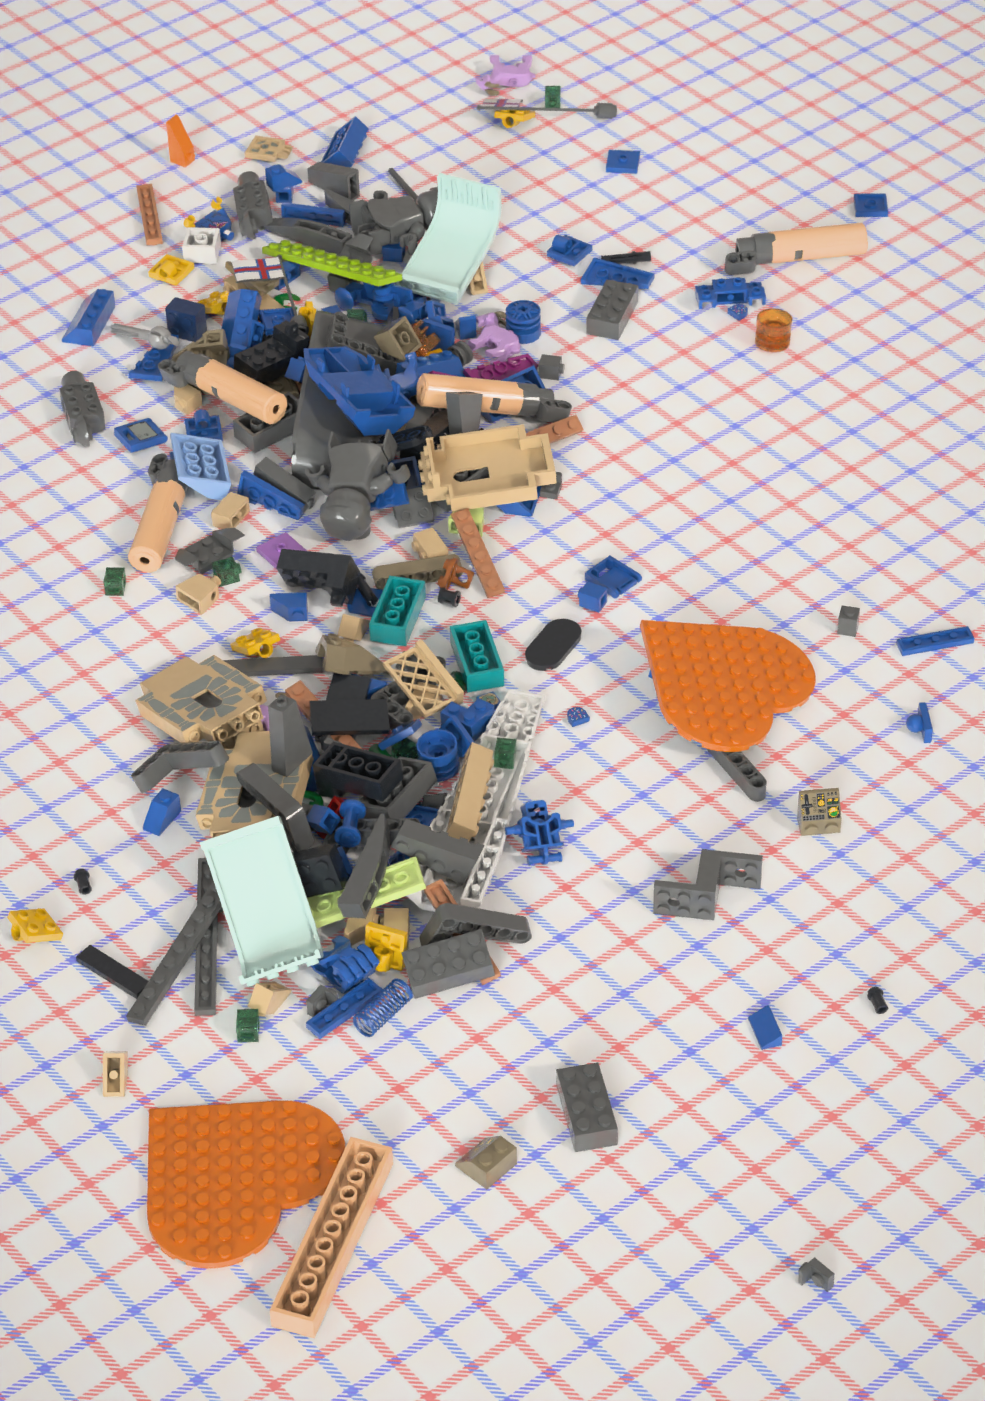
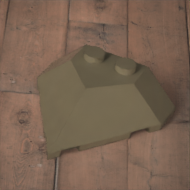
[171,329,230,395]
[315,633,390,675]

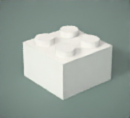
[182,227,221,264]

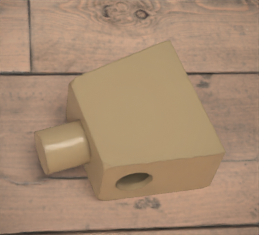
[175,574,221,615]

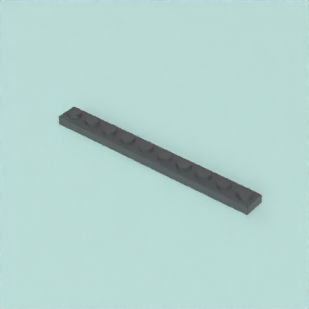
[194,858,218,1016]
[126,880,222,1026]

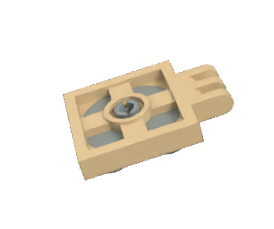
[245,135,293,162]

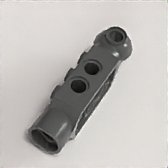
[233,171,273,239]
[59,371,105,447]

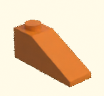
[166,115,195,167]

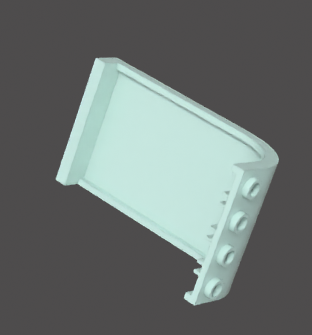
[396,173,502,304]
[200,816,324,987]

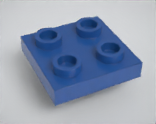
[547,234,592,267]
[184,409,223,442]

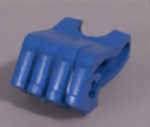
[311,935,380,994]

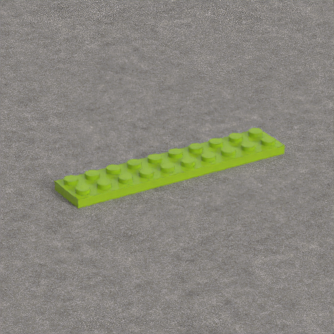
[262,240,402,287]

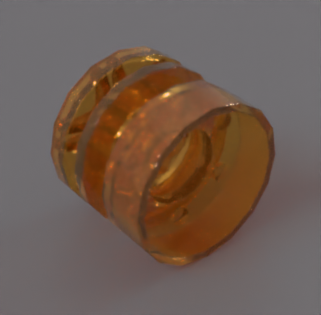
[755,308,793,352]
[411,319,441,357]

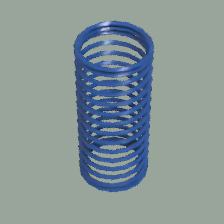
[353,978,413,1037]

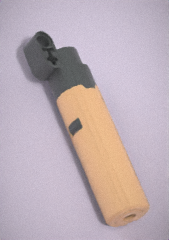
[725,223,868,275]
[158,351,287,424]
[416,373,572,423]
[128,453,188,573]

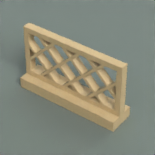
[383,639,464,718]

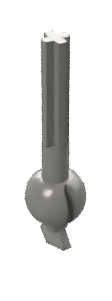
[110,323,180,350]

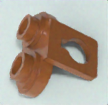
[437,557,474,590]

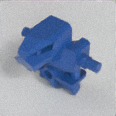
[505,800,574,866]

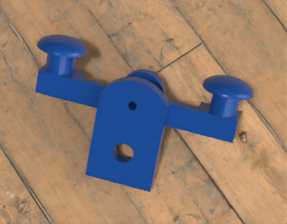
[334,282,428,328]

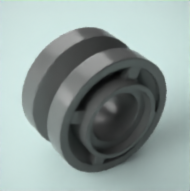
[447,341,473,366]

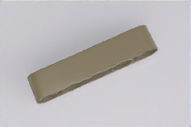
[372,554,463,590]

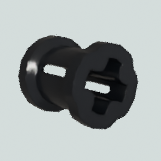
[438,587,461,607]

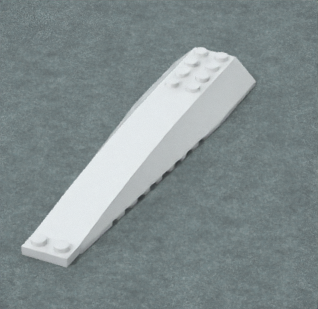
[407,689,545,912]

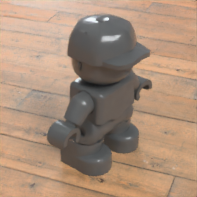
[349,187,438,256]
[305,429,410,541]

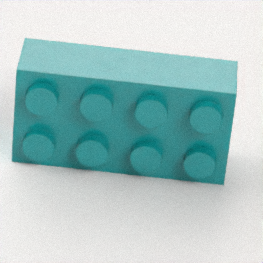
[369,576,426,646]
[450,620,504,693]

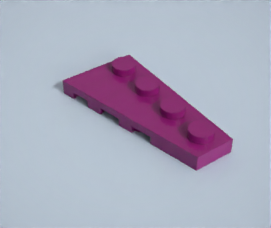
[463,354,538,381]

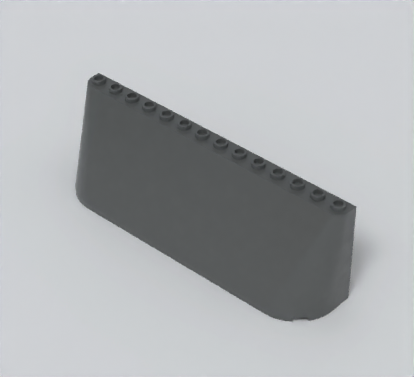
[291,311,385,490]

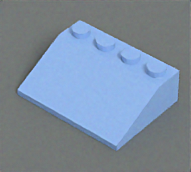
[170,433,231,500]

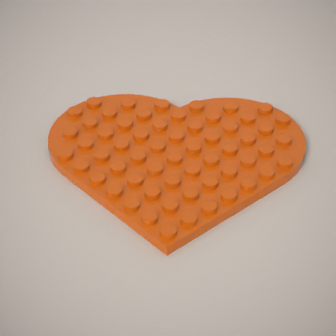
[640,620,816,752]
[147,1101,345,1268]

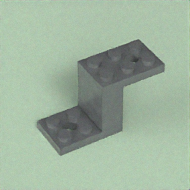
[653,849,763,920]

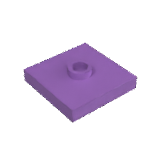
[256,532,307,568]

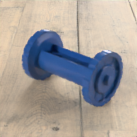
[334,799,366,848]

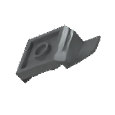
[327,233,374,292]
[175,528,245,574]

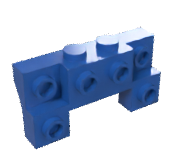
[695,277,766,309]

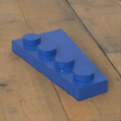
[580,258,655,289]
[237,470,305,520]

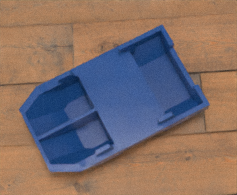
[304,346,416,436]

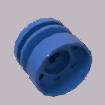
[506,300,541,344]
[416,729,460,782]

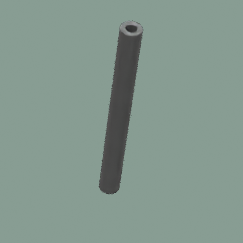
[388,168,418,203]

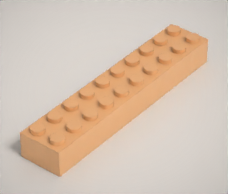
[270,1137,393,1338]

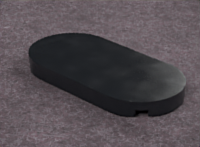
[373,425,433,451]
[525,619,581,671]

